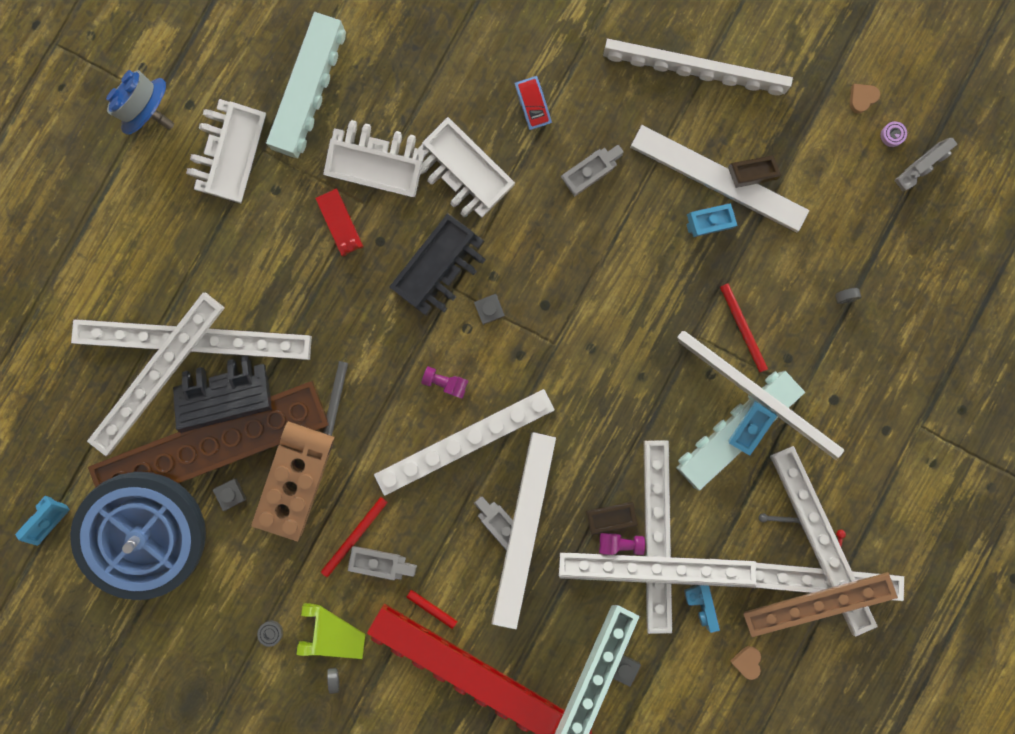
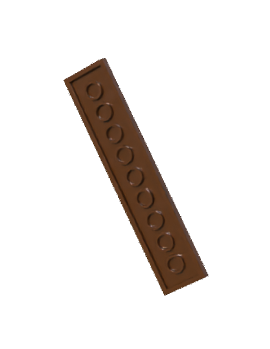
[88,381,329,488]

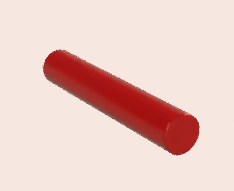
[406,589,458,629]

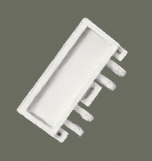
[186,99,266,204]
[418,117,515,218]
[323,120,425,197]

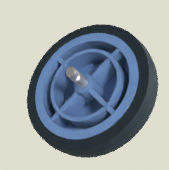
[70,472,206,600]

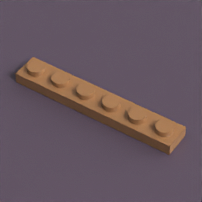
[744,572,898,637]

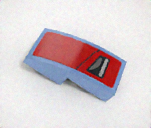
[514,76,552,130]

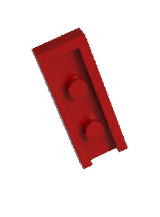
[315,188,364,256]

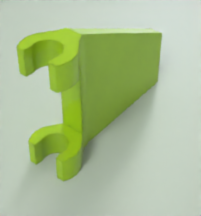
[297,603,365,659]

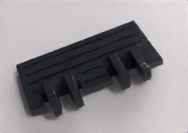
[389,213,486,316]
[173,355,272,433]

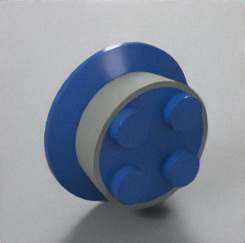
[106,70,174,135]

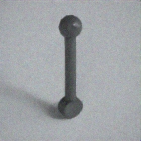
[758,513,802,525]

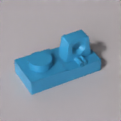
[686,203,738,237]
[728,401,777,455]
[15,496,70,546]
[684,585,720,633]

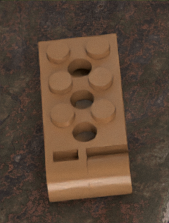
[251,421,335,542]

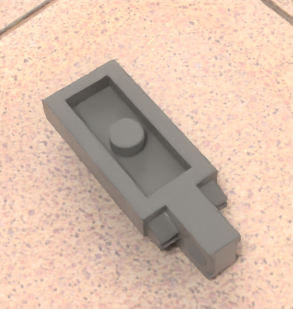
[894,138,957,191]
[561,145,624,197]
[474,497,513,551]
[348,546,417,580]

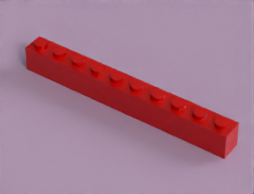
[367,603,592,734]

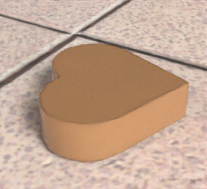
[850,84,880,114]
[730,646,761,680]

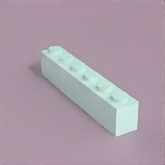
[266,12,346,159]
[676,371,805,490]
[555,605,640,734]

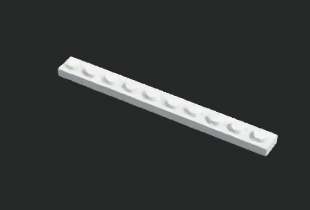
[71,319,312,360]

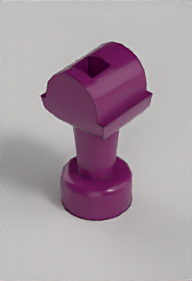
[421,366,469,398]
[599,533,645,555]

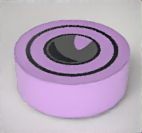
[881,122,907,147]

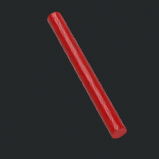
[720,283,768,373]
[321,497,388,577]

